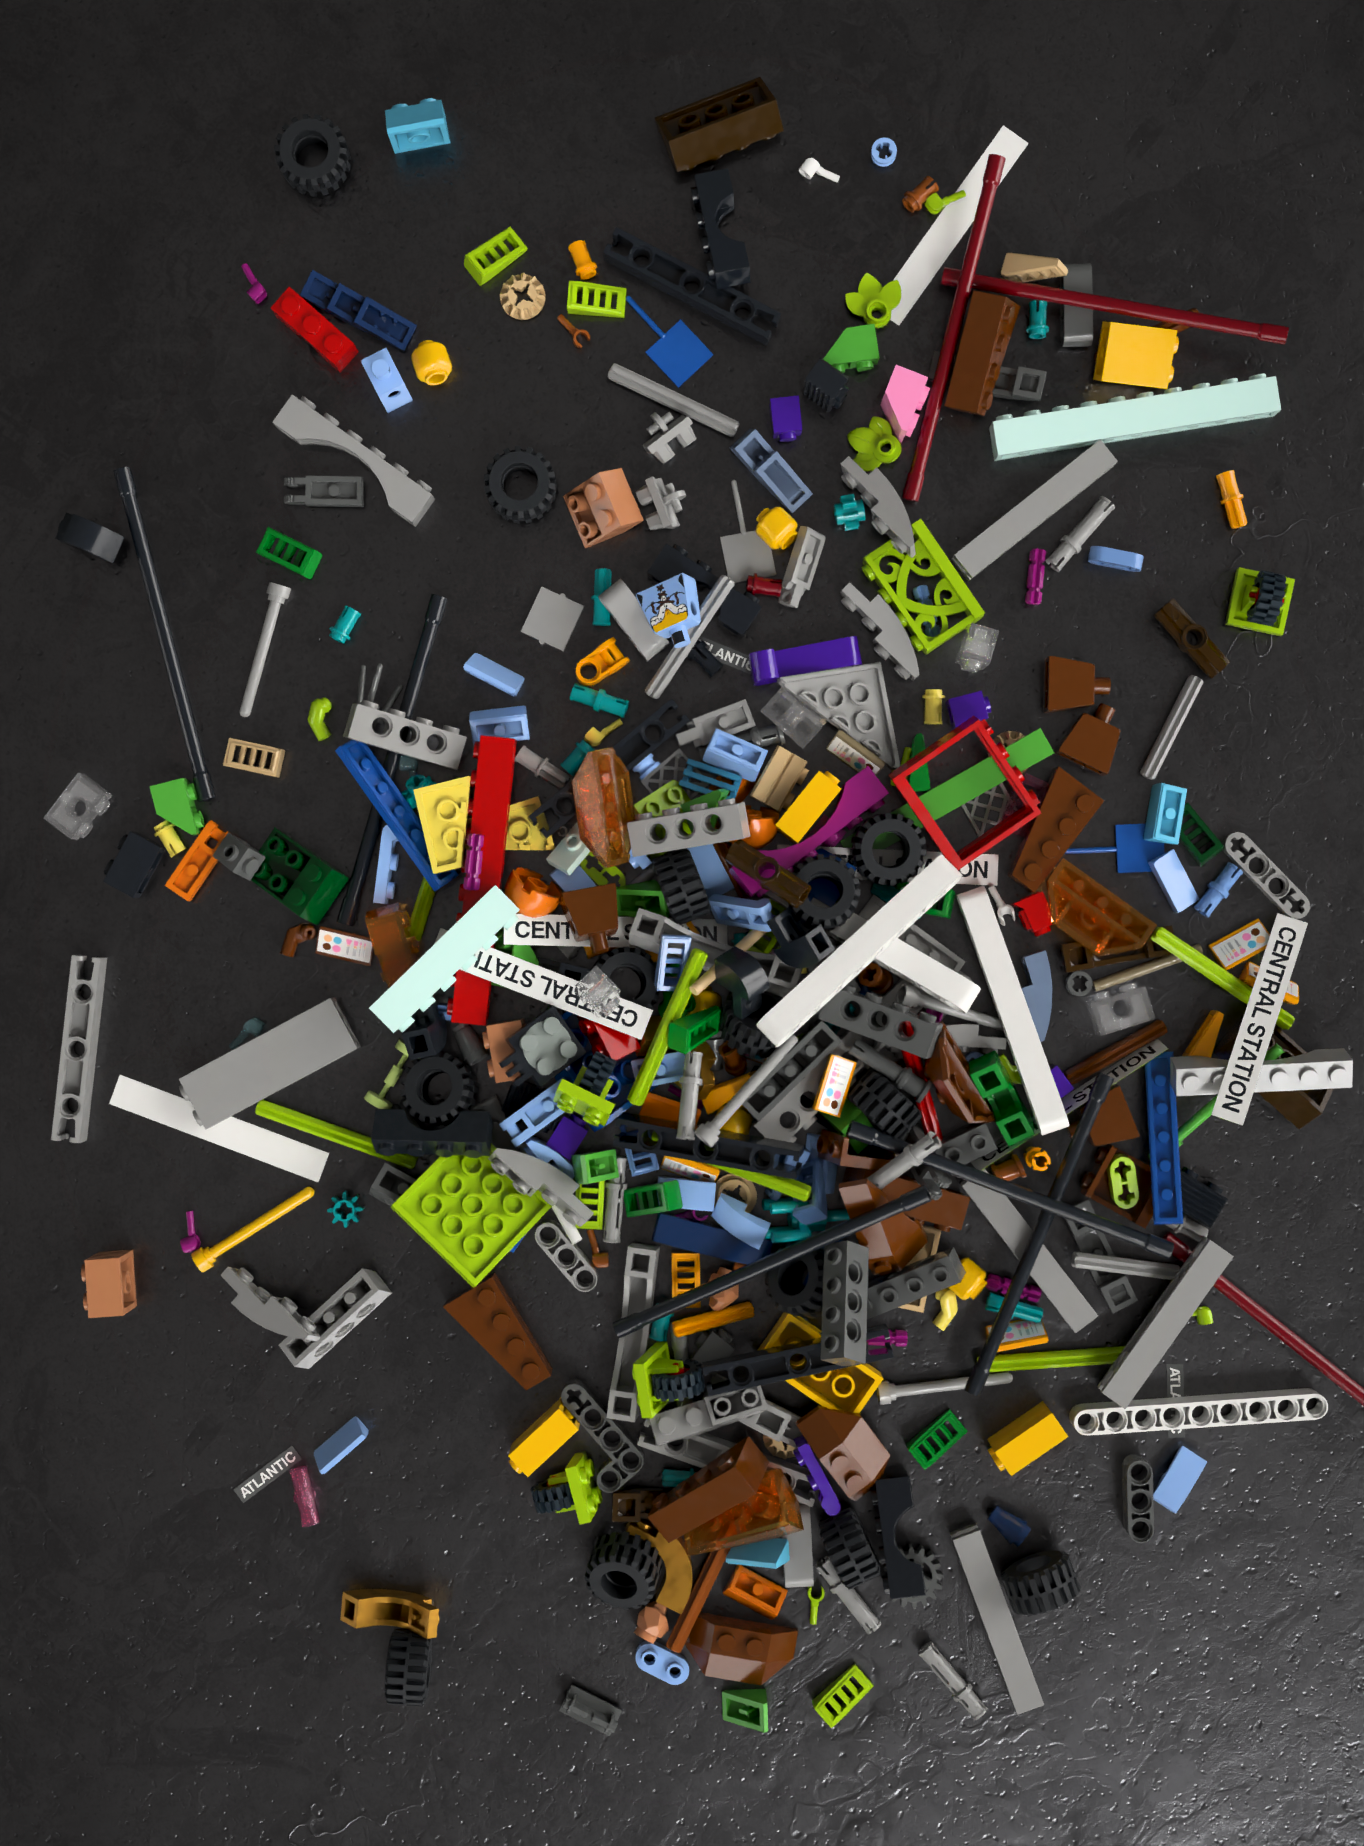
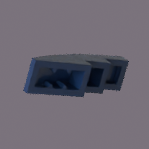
[299,270,417,351]
[651,1213,773,1265]

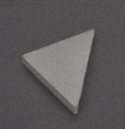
[777,662,900,770]

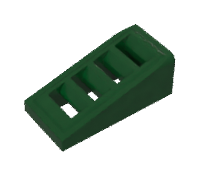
[1179,802,1224,867]

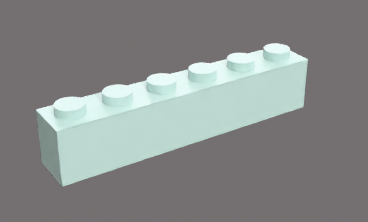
[369,885,520,1033]

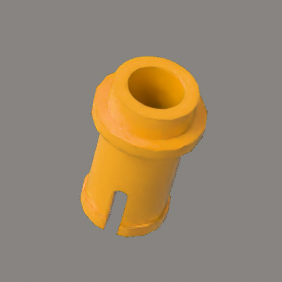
[568,240,597,280]

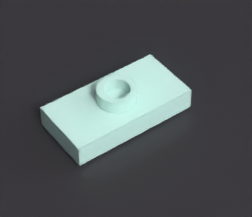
[546,817,605,876]

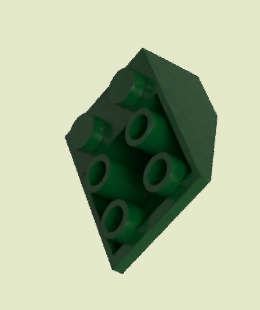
[251,827,349,925]

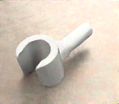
[799,158,840,183]
[988,885,1015,926]

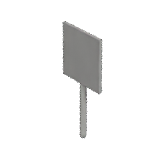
[720,480,776,584]

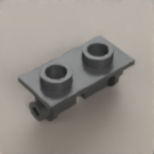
[559,1685,622,1736]

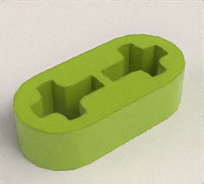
[580,849,626,886]
[1107,1153,1139,1209]

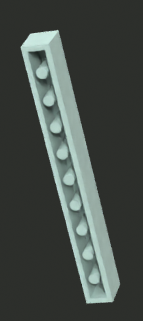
[989,374,1281,461]

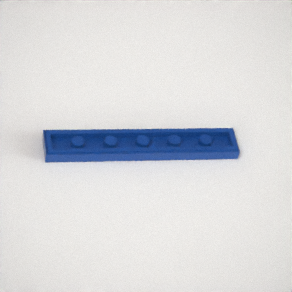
[335,740,459,892]
[1145,1052,1183,1225]

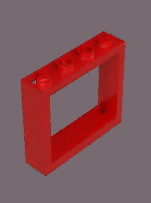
[888,716,1041,870]

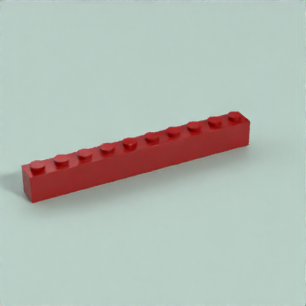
[447,735,517,1026]

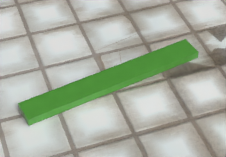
[840,728,1054,849]

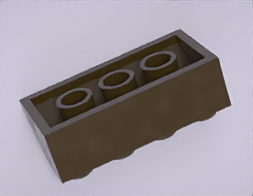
[655,77,784,172]
[1214,1014,1333,1129]

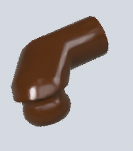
[280,922,316,957]

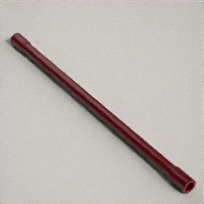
[902,154,1006,502]
[941,267,1289,345]
[1162,1231,1364,1406]

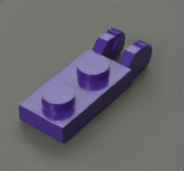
[793,1435,841,1516]

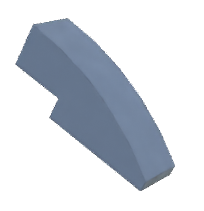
[729,428,813,513]
[1020,950,1052,1042]

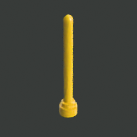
[191,1187,314,1272]

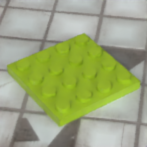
[391,1143,552,1288]

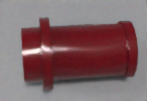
[746,573,782,597]

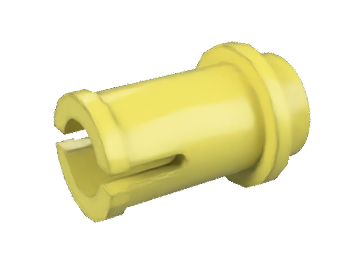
[922,689,945,724]
[153,820,187,858]

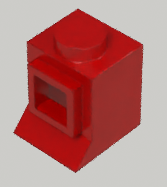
[1010,891,1056,937]

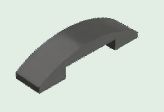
[928,351,1047,401]
[1065,1199,1138,1313]

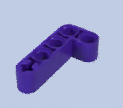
[748,636,862,686]

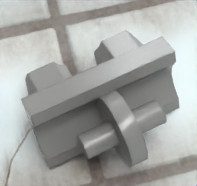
[642,412,696,464]
[635,476,686,530]

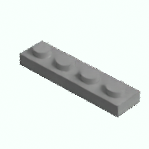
[858,895,965,973]

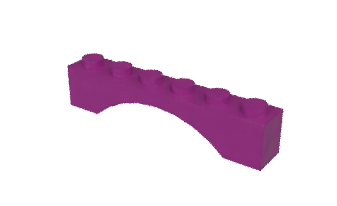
[729,766,889,899]

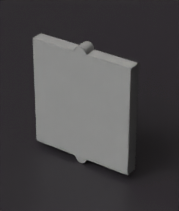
[521,586,584,652]

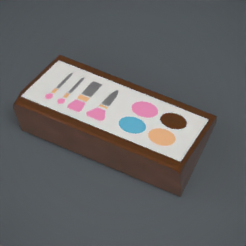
[315,926,377,966]

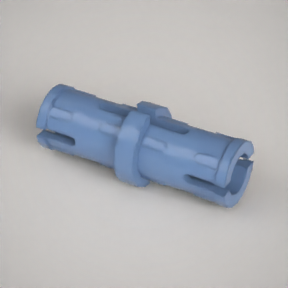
[1194,862,1243,918]

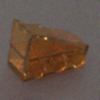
[365,902,420,989]

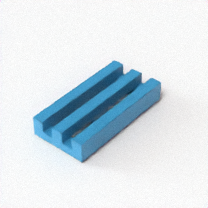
[679,758,743,799]

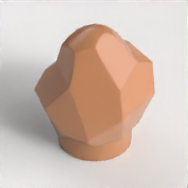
[708,1267,739,1311]
[634,1601,669,1644]

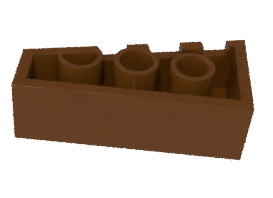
[945,290,1021,416]

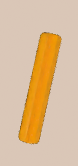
[672,1302,755,1337]

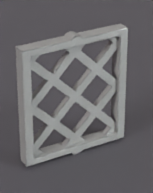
[640,748,709,800]
[961,783,1017,837]

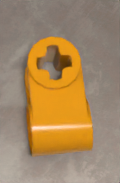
[576,637,630,687]

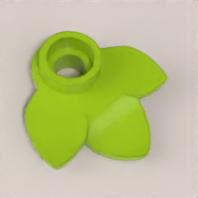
[845,273,901,328]
[847,416,901,472]

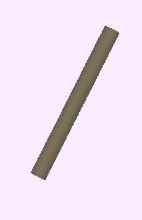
[1092,944,1203,992]

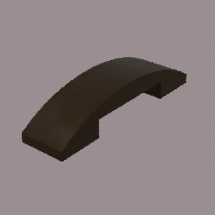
[1061,925,1174,973]
[611,1488,726,1522]

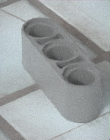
[598,579,670,661]
[535,1219,599,1292]
[781,1504,814,1588]

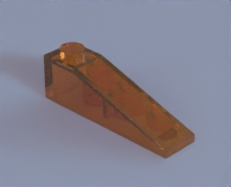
[684,1468,804,1556]

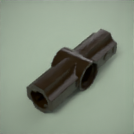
[1153,598,1230,679]
[725,839,811,908]

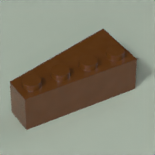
[1007,766,1104,893]
[839,1167,971,1232]
[443,1272,553,1390]
[648,1436,769,1543]

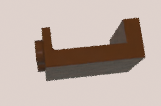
[817,1129,898,1170]
[1080,1144,1153,1229]

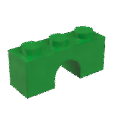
[969,1050,1035,1146]

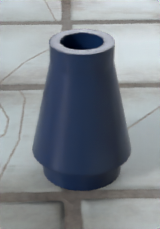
[987,1506,1031,1547]

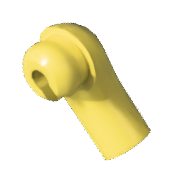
[932,1288,958,1331]

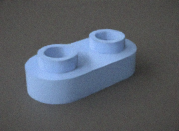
[635,1641,689,1685]

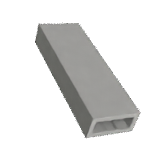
[179,997,361,1129]

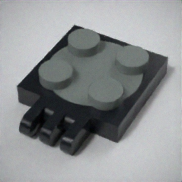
[499,1006,586,1087]

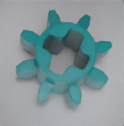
[833,494,866,531]
[402,775,436,809]
[327,1191,364,1228]

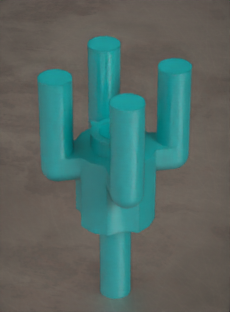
[762,1197,850,1243]

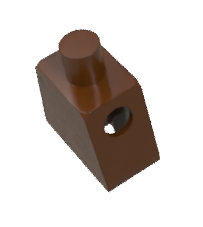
[1044,656,1111,713]
[1054,703,1120,776]
[559,883,618,954]
[1066,1084,1140,1146]

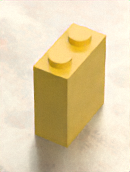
[1093,321,1179,389]
[775,771,841,845]
[508,1398,580,1477]
[987,1401,1068,1476]

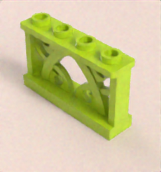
[861,519,985,655]

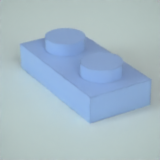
[631,1051,685,1086]

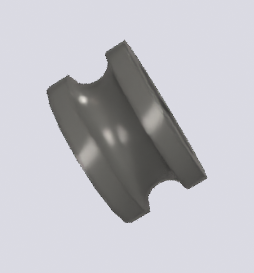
[1065,971,1093,996]

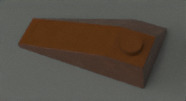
[839,1179,928,1275]

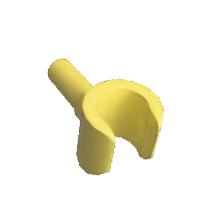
[584,718,623,747]

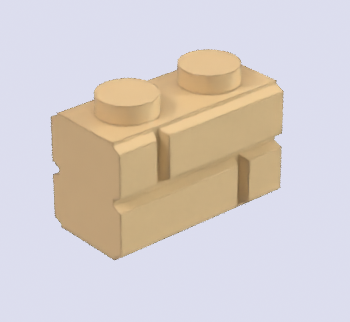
[749,745,809,812]

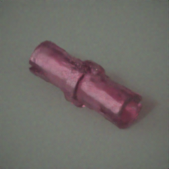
[289,1465,320,1527]

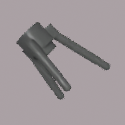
[356,663,403,729]

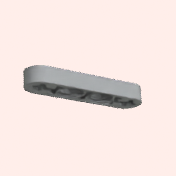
[1222,832,1310,919]

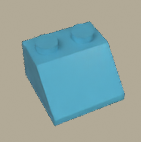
[385,98,450,154]

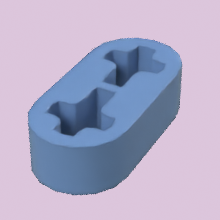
[1088,546,1144,572]

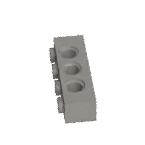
[343,700,467,770]
[627,798,751,857]
[279,1268,392,1369]

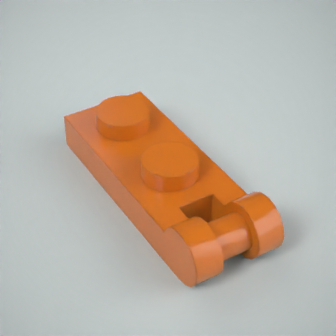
[164,820,233,902]

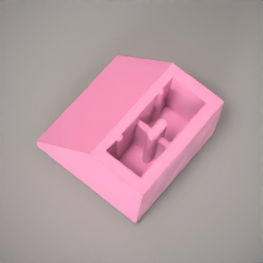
[880,365,930,443]

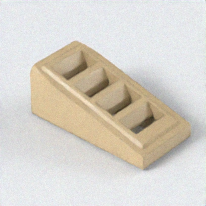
[1001,253,1068,282]
[223,738,285,778]

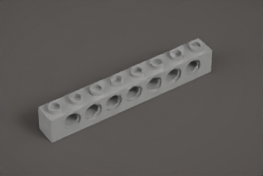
[752,978,936,1143]

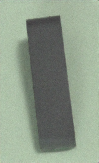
[561,1378,644,1493]

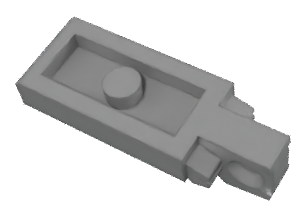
[778,526,826,608]
[675,699,756,748]

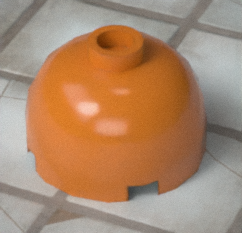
[729,805,779,850]
[504,867,562,918]

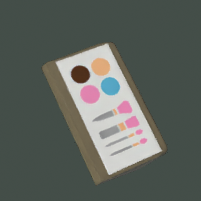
[826,730,885,775]

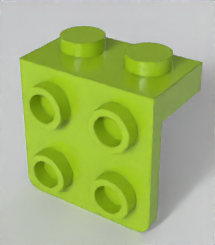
[621,780,691,860]

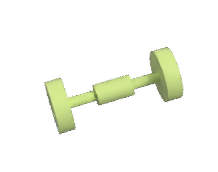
[364,1039,421,1109]

